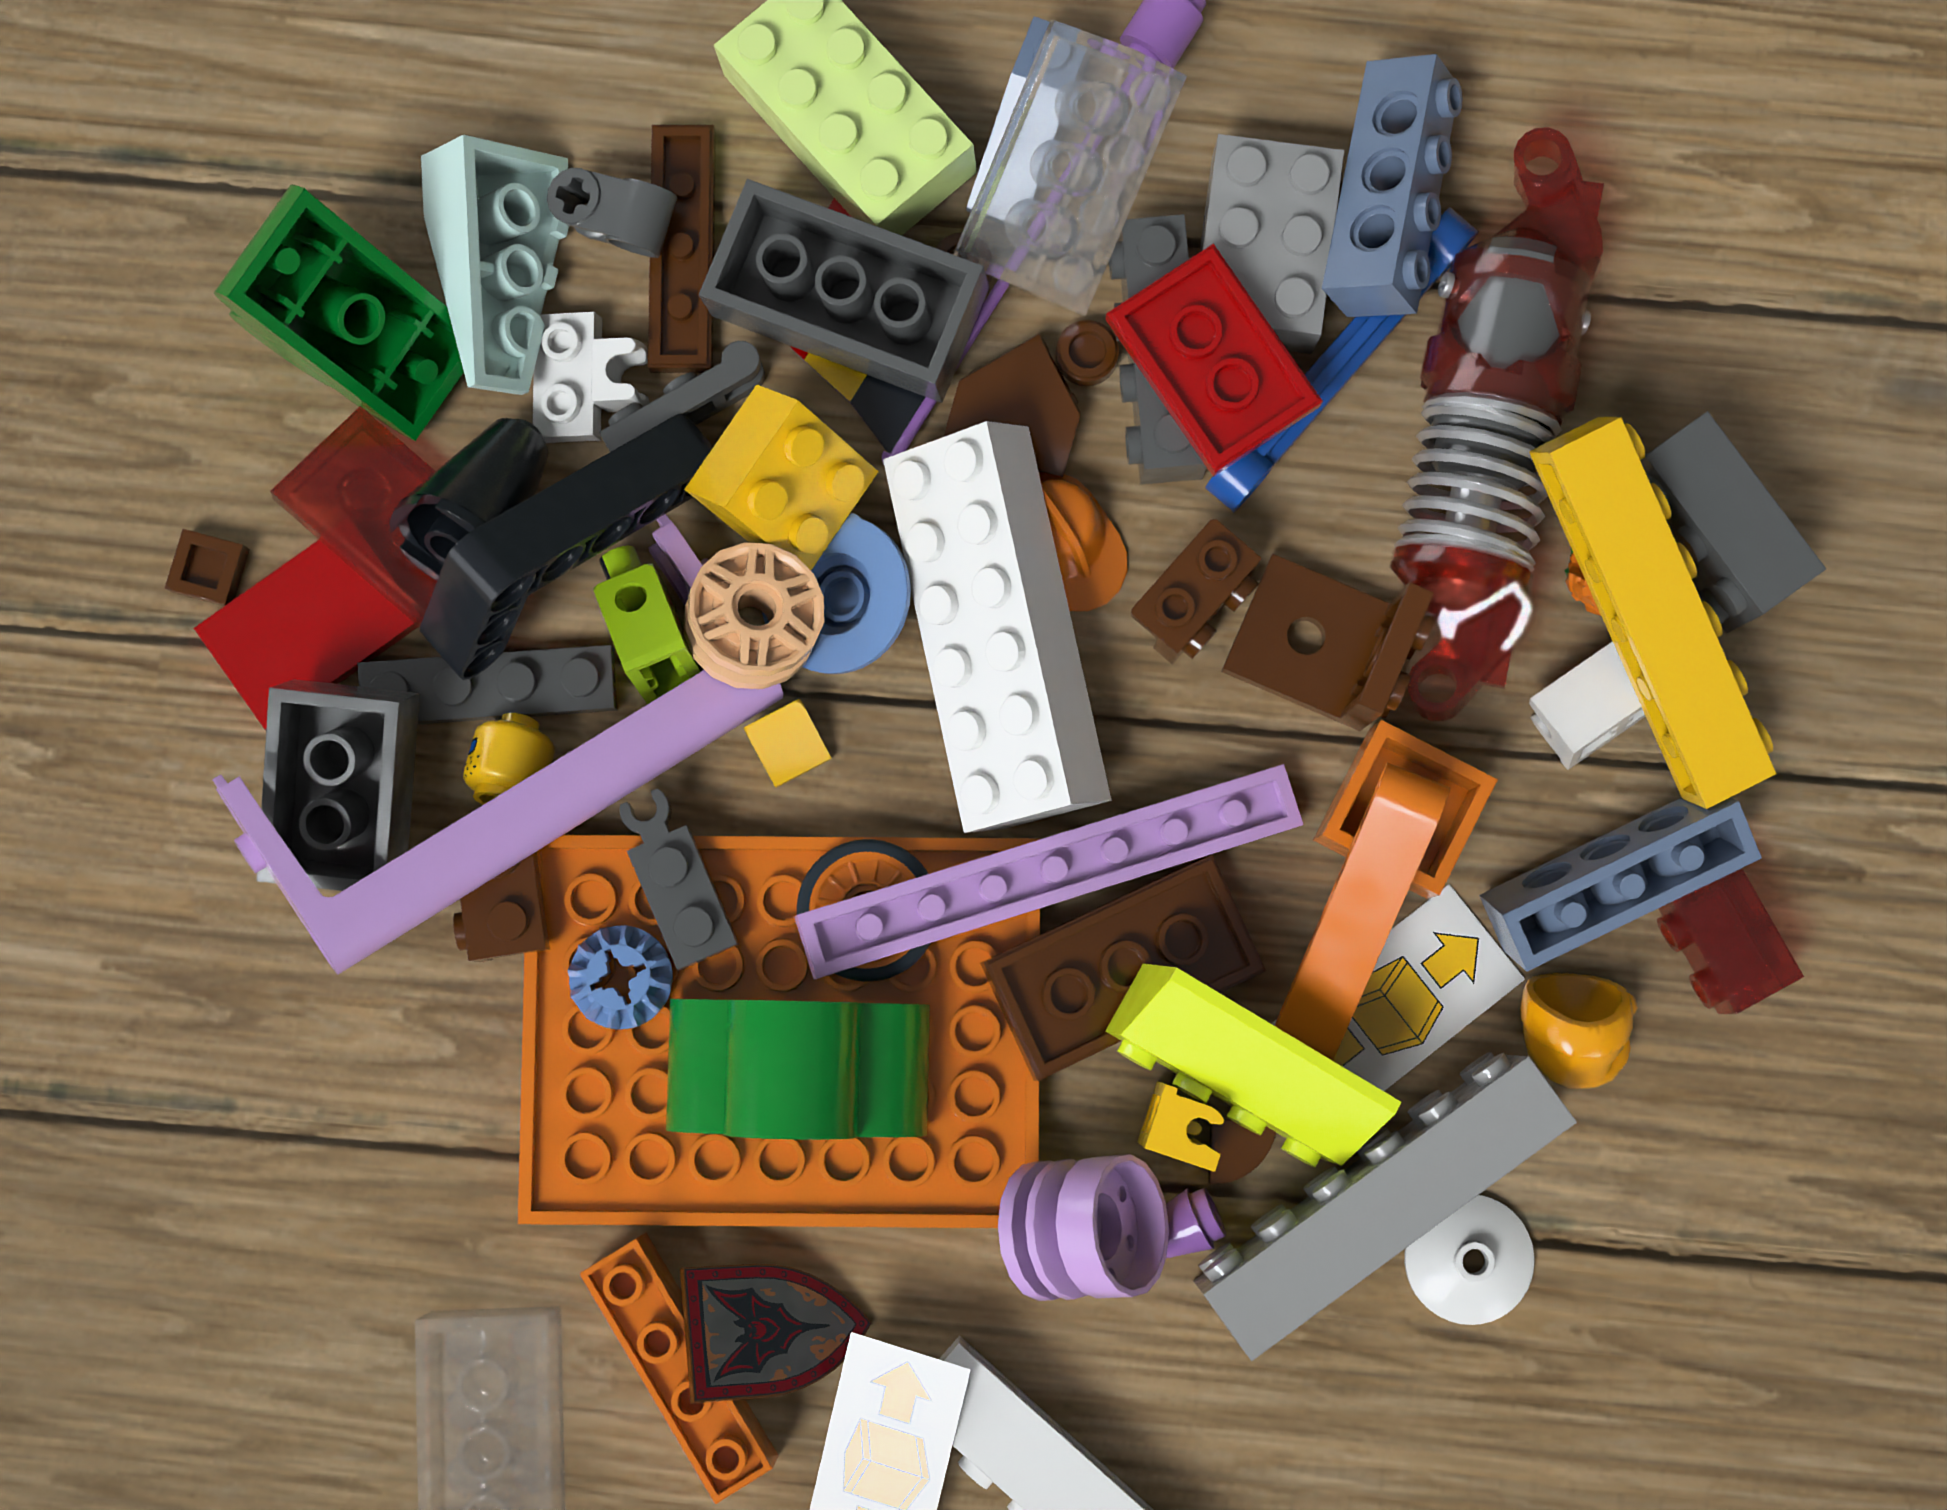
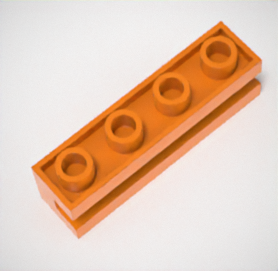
[579,1232,779,1504]

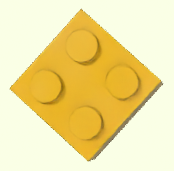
[684,385,879,570]

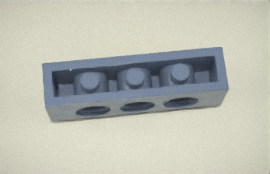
[1322,54,1462,317]
[1479,797,1762,972]

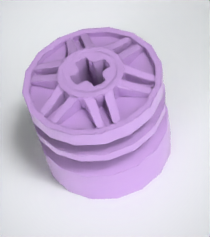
[998,1154,1169,1301]

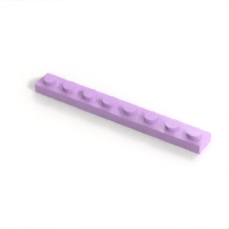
[794,764,1304,980]

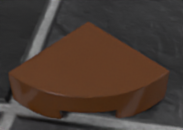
[1208,1119,1276,1184]

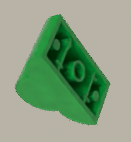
[214,184,464,441]
[666,999,930,1140]

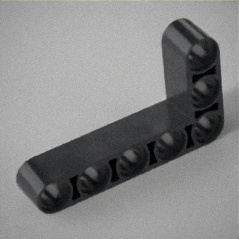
[420,414,714,680]

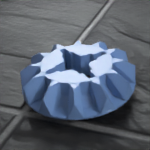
[567,925,673,1029]

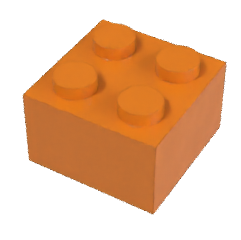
[1313,720,1498,899]

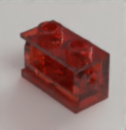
[1657,868,1804,1014]

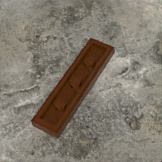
[648,125,716,373]

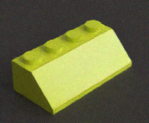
[1105,963,1402,1168]

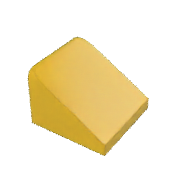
[744,699,832,788]

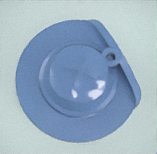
[762,513,911,674]

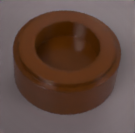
[1056,320,1119,386]

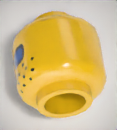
[463,713,555,805]

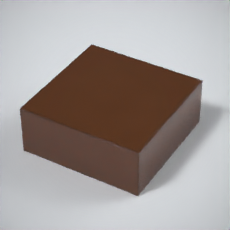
[164,529,250,606]

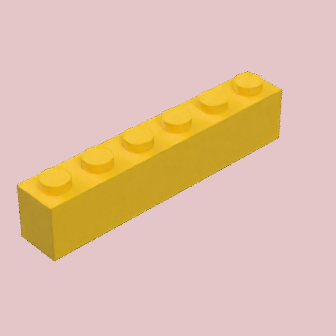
[1529,417,1776,809]

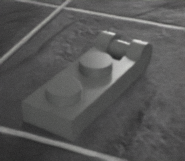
[599,341,765,452]

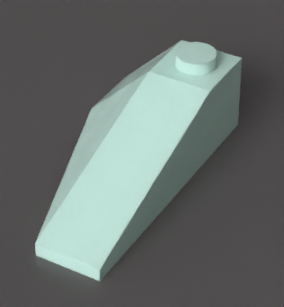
[421,135,569,395]

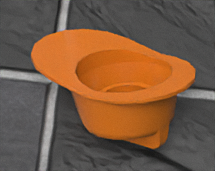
[1039,472,1127,612]

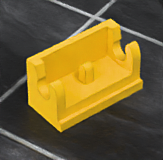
[1137,1081,1224,1172]

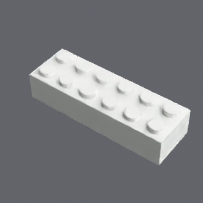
[883,421,1112,833]

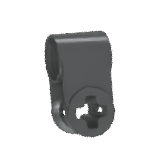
[547,168,677,258]

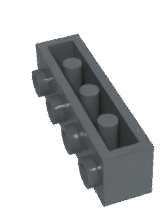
[1108,214,1207,485]

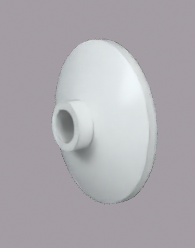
[1404,1195,1534,1325]

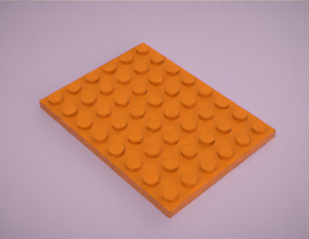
[518,835,1040,1228]

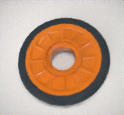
[797,839,930,982]

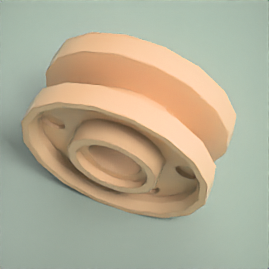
[683,542,824,689]

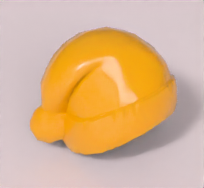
[1520,973,1638,1089]

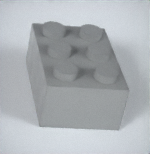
[1200,134,1344,354]

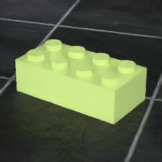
[714,0,977,236]

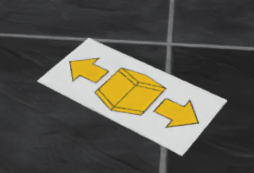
[1272,884,1525,1091]
[810,1332,971,1510]

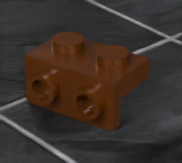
[1131,519,1262,664]
[453,852,550,962]

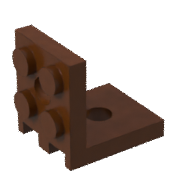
[1221,553,1436,731]

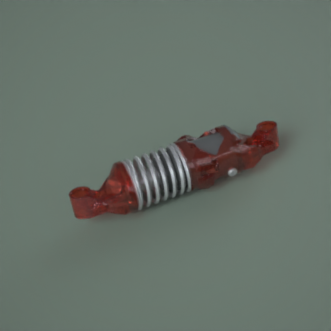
[1389,127,1604,721]

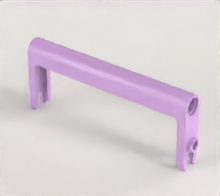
[212,514,783,975]

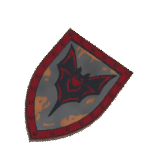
[680,1264,872,1404]

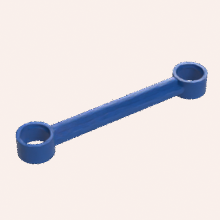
[1205,207,1479,513]

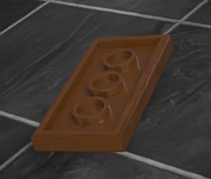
[980,854,1266,1081]

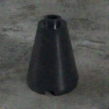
[389,418,549,580]

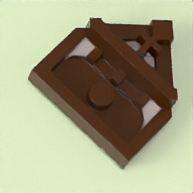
[944,333,1081,477]

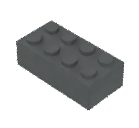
[699,179,989,403]

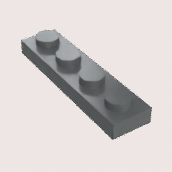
[358,645,618,725]

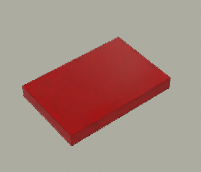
[1105,243,1323,477]
[193,518,423,730]

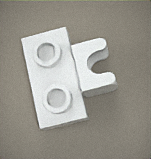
[533,312,650,443]

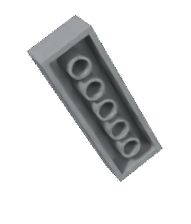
[1193,1052,1577,1361]

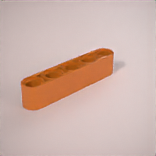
[1275,762,1450,1061]

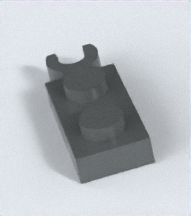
[619,788,739,970]

